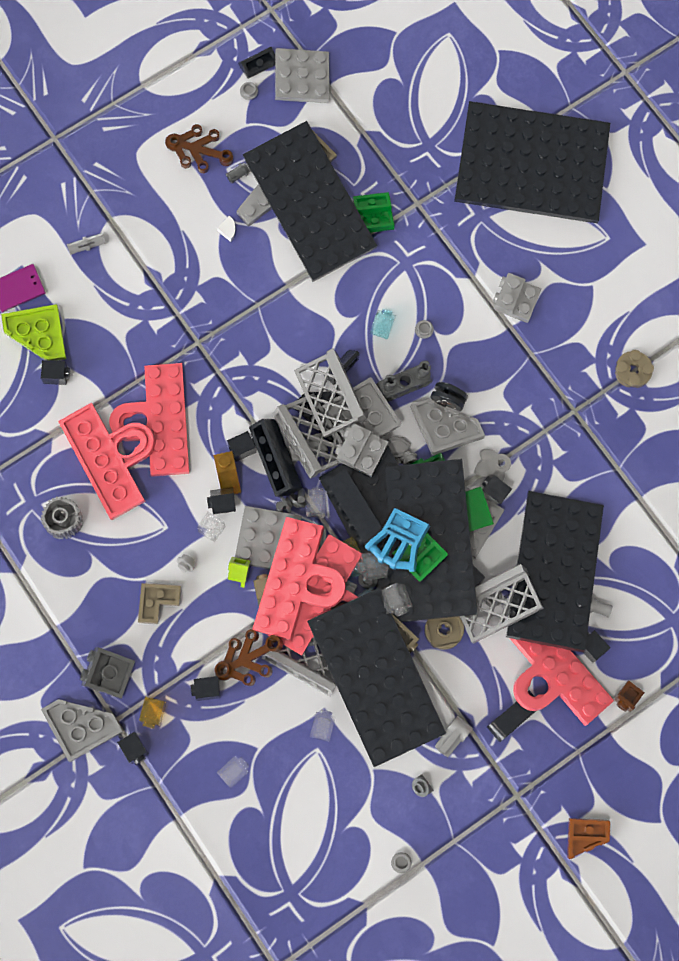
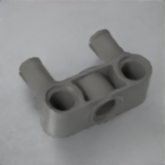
[376,361,433,402]

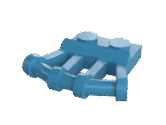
[365,508,430,572]

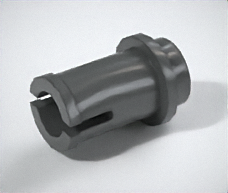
[225,163,250,184]

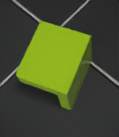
[228,557,251,588]

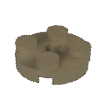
[615,350,654,388]
[424,617,464,650]

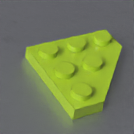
[1,304,67,361]

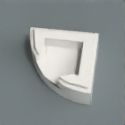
[217,216,235,242]

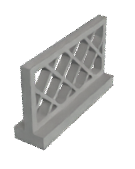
[294,348,367,438]
[273,393,343,479]
[461,564,543,644]
[262,637,336,696]

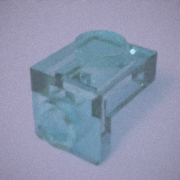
[370,309,396,339]

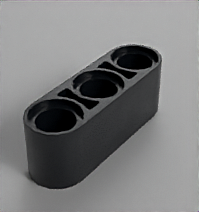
[487,690,536,742]

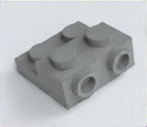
[492,273,541,323]
[335,424,389,477]

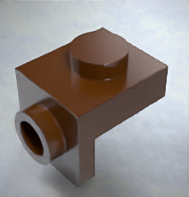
[614,680,645,712]

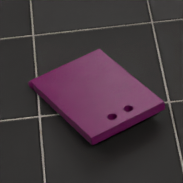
[0,264,46,313]

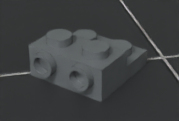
[80,647,135,699]

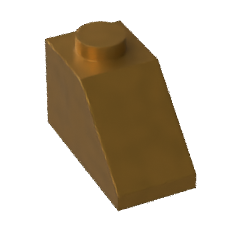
[213,451,241,495]

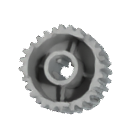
[41,497,83,539]

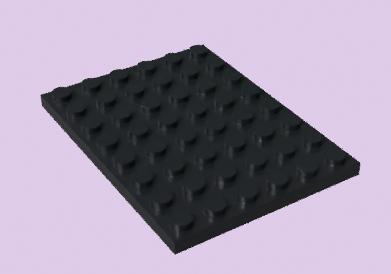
[454,101,611,224]

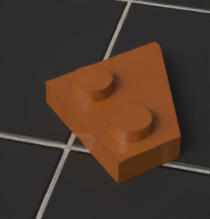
[567,818,610,859]

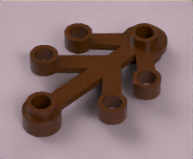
[165,124,234,173]
[215,629,283,686]

